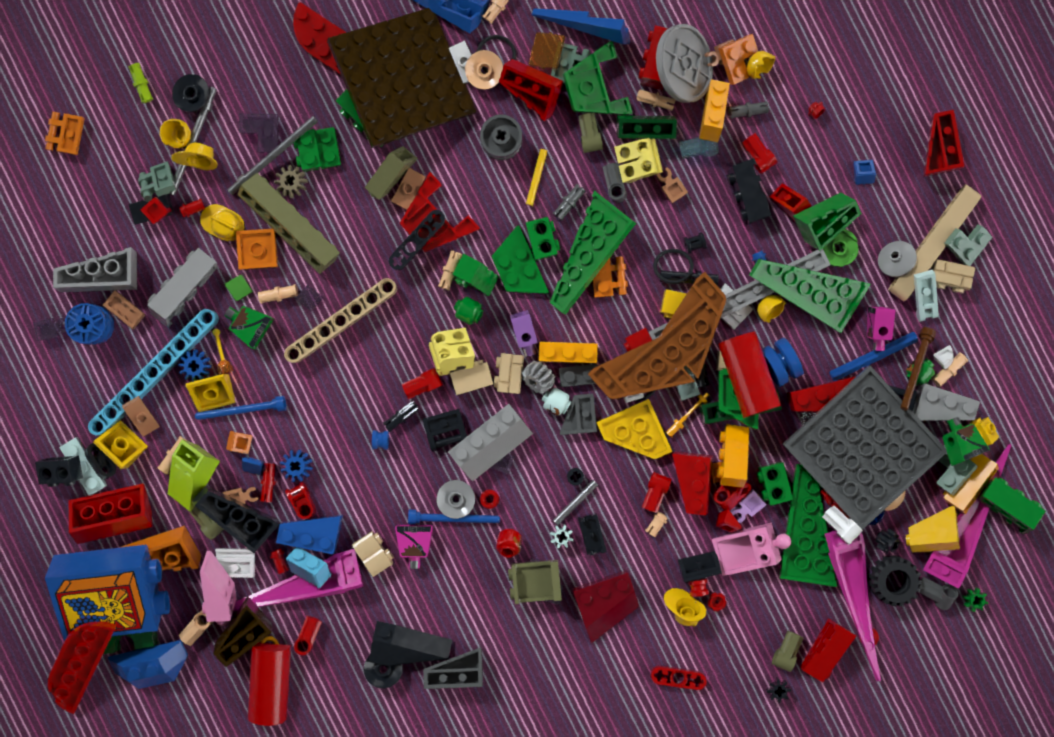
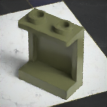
[508,559,562,605]

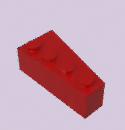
[787,376,856,411]

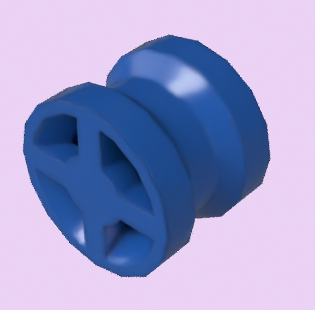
[372,430,389,450]

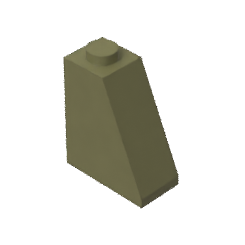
[365,146,418,200]

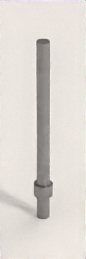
[169,86,217,196]
[227,116,318,195]

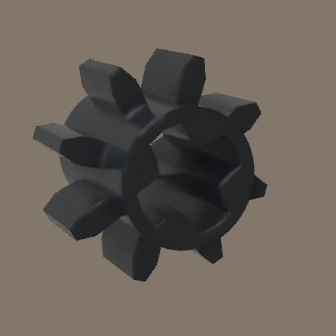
[875,528,900,554]
[766,677,791,703]

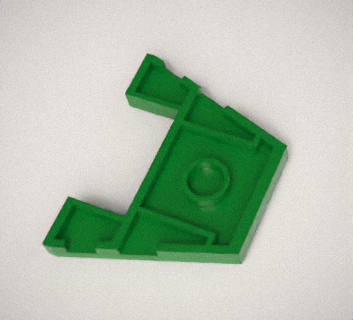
[562,41,633,115]

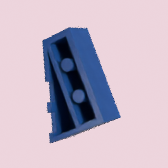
[276,515,343,554]

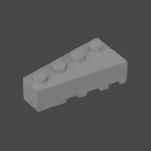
[53,247,137,292]
[147,248,217,329]

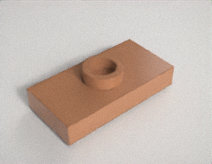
[391,168,426,210]
[103,290,146,329]
[122,396,160,437]

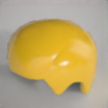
[747,51,775,79]
[159,119,191,148]
[757,295,786,323]

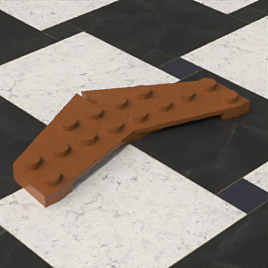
[588,272,726,399]

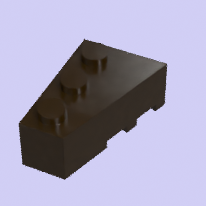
[213,596,272,667]

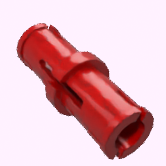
[260,463,276,502]

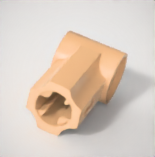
[178,611,213,646]

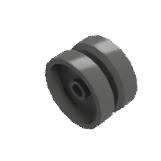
[480,115,522,161]

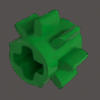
[962,588,988,612]

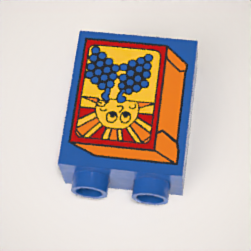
[45,544,170,641]

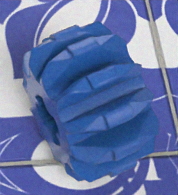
[178,349,212,382]
[280,450,313,482]

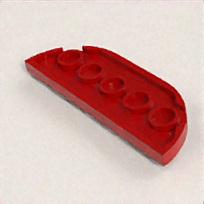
[293,1,346,75]
[48,621,116,714]

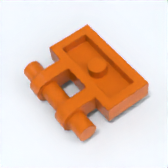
[45,112,85,155]
[593,256,628,298]

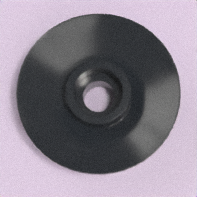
[172,74,209,112]
[364,655,402,689]

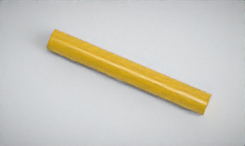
[526,149,547,206]

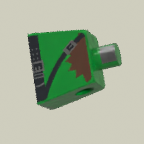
[224,306,275,349]
[943,417,990,466]

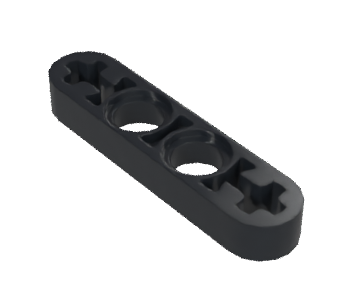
[389,210,446,271]

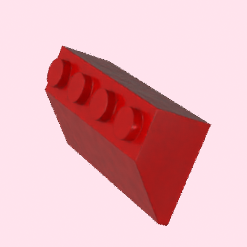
[69,483,153,544]

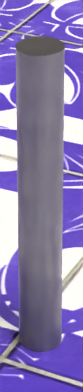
[553,480,598,525]

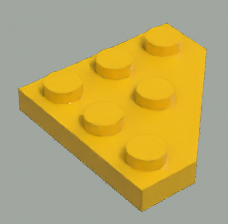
[596,399,672,459]

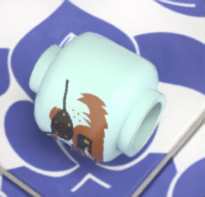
[542,388,571,416]

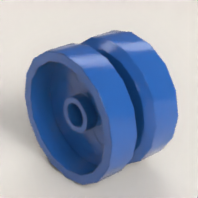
[762,337,804,387]

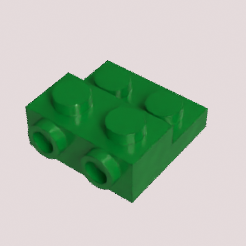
[293,127,342,172]

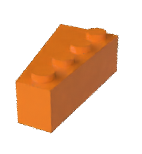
[119,526,201,571]

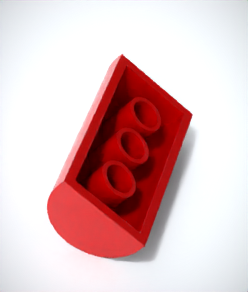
[718,331,781,418]
[248,643,291,726]

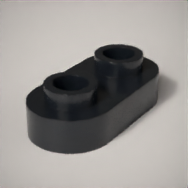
[85,443,116,479]

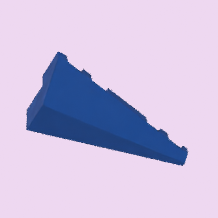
[413,0,490,34]
[532,8,630,44]

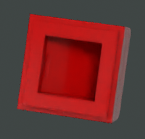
[715,509,742,533]

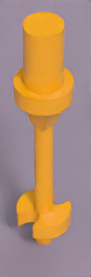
[666,392,709,437]

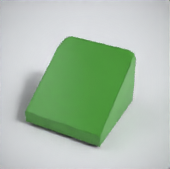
[225,275,253,302]

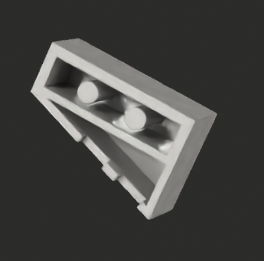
[912,384,980,420]

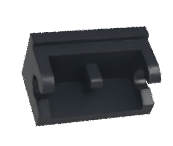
[128,194,174,225]
[578,513,607,556]
[678,551,722,582]

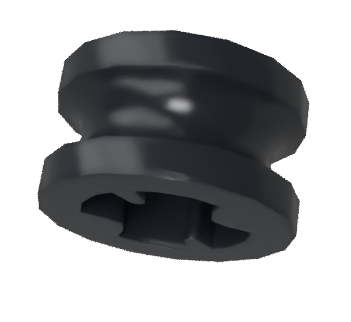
[567,468,584,485]

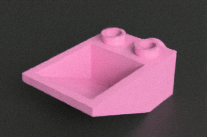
[712,523,791,576]
[200,551,237,626]

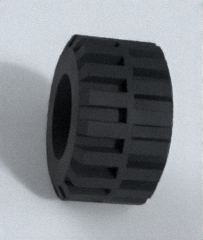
[868,555,922,606]

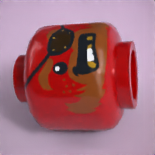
[496,529,522,558]

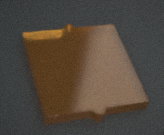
[529,32,565,69]

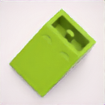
[167,439,220,512]

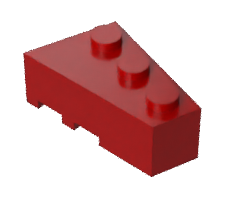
[638,25,668,90]
[499,59,564,122]
[923,110,965,177]
[672,452,713,516]
[800,618,856,682]

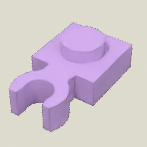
[731,489,766,523]

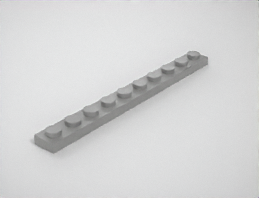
[648,248,831,340]

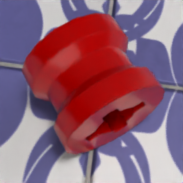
[688,578,709,597]

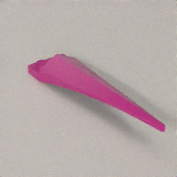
[923,444,1011,589]
[825,531,881,681]
[233,549,363,611]

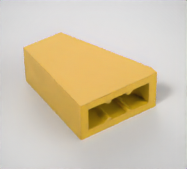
[906,506,960,553]

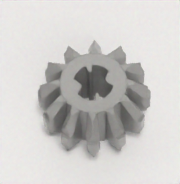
[522,361,555,394]

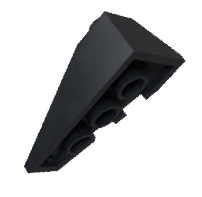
[369,621,452,666]

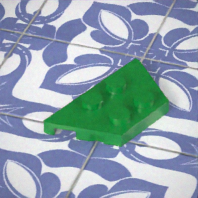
[491,225,549,294]
[718,368,759,429]

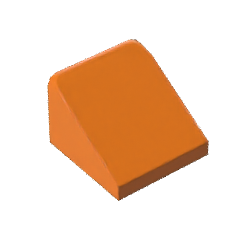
[226,431,253,454]

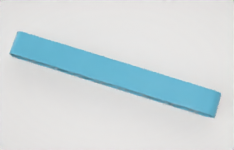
[88,309,219,435]

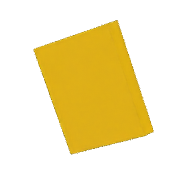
[186,374,236,412]
[93,420,148,469]

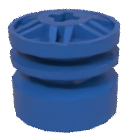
[65,303,114,345]

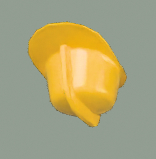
[171,142,218,170]
[200,204,245,241]
[664,588,706,627]

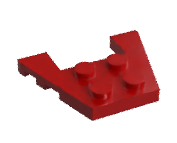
[400,172,480,253]

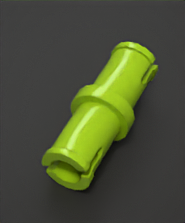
[128,63,154,104]

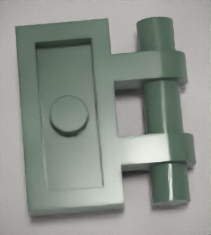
[551,42,590,84]
[138,161,176,202]

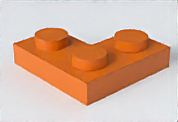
[718,34,758,85]

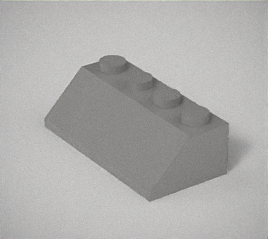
[448,404,533,482]

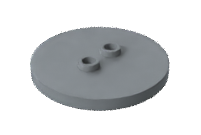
[656,24,713,103]

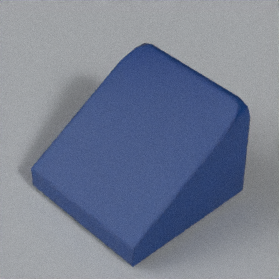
[853,160,876,185]
[242,457,265,475]

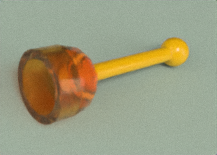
[212,329,233,375]

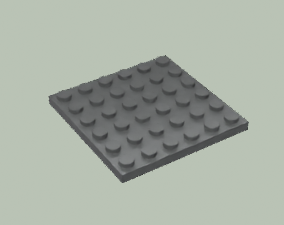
[783,365,947,530]

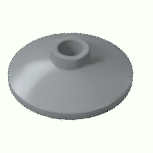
[878,241,917,277]
[437,480,475,519]

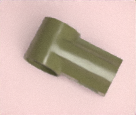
[578,113,603,153]
[188,506,224,540]
[772,630,804,672]

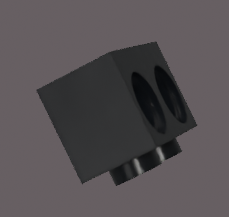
[35,455,83,487]

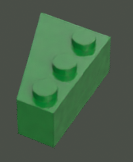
[793,192,861,251]
[453,253,500,296]
[978,477,1046,535]

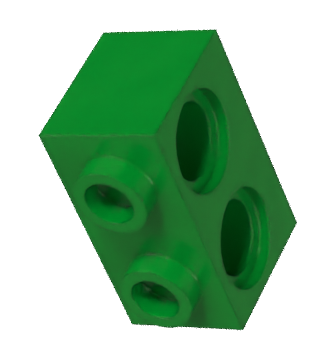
[526,217,560,261]
[757,462,793,506]

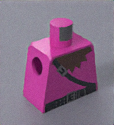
[867,306,895,351]
[395,525,433,569]

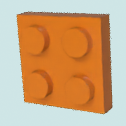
[236,229,278,270]

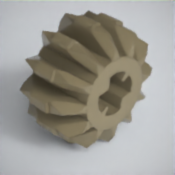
[274,165,308,198]

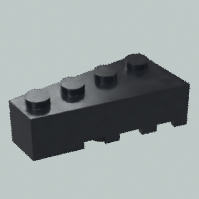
[193,486,280,553]

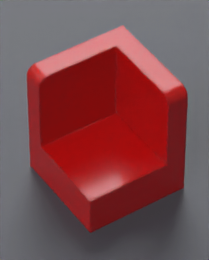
[140,197,172,225]

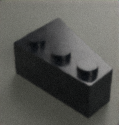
[726,158,771,225]

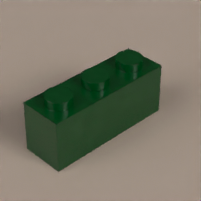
[616,115,677,139]

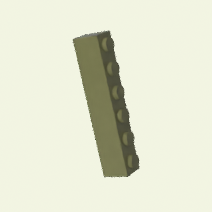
[238,173,340,274]

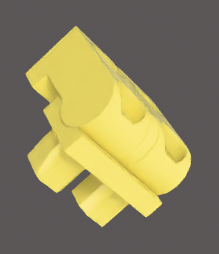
[614,138,663,183]
[429,328,475,376]

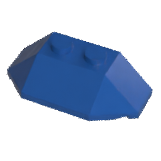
[108,640,188,689]

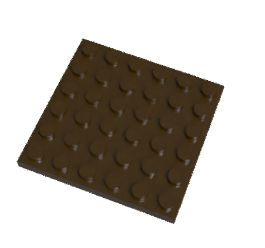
[327,8,476,148]

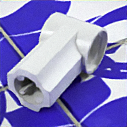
[823,506,863,545]

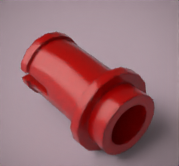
[179,198,205,218]
[270,548,290,574]

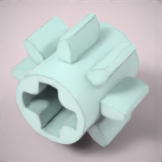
[550,524,573,548]

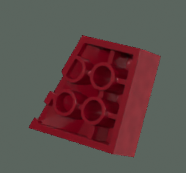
[572,570,639,643]

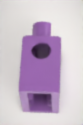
[510,310,538,357]

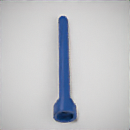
[195,395,287,420]
[408,509,501,525]

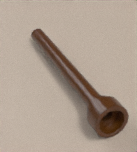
[900,327,936,411]

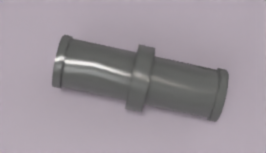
[728,101,769,119]
[552,184,586,221]

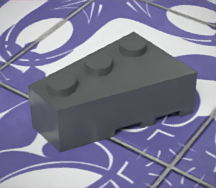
[423,647,483,689]

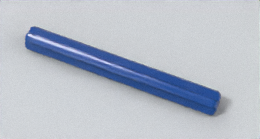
[829,332,918,381]

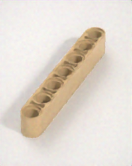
[888,184,982,302]
[284,278,397,363]

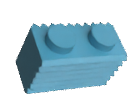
[286,547,331,588]

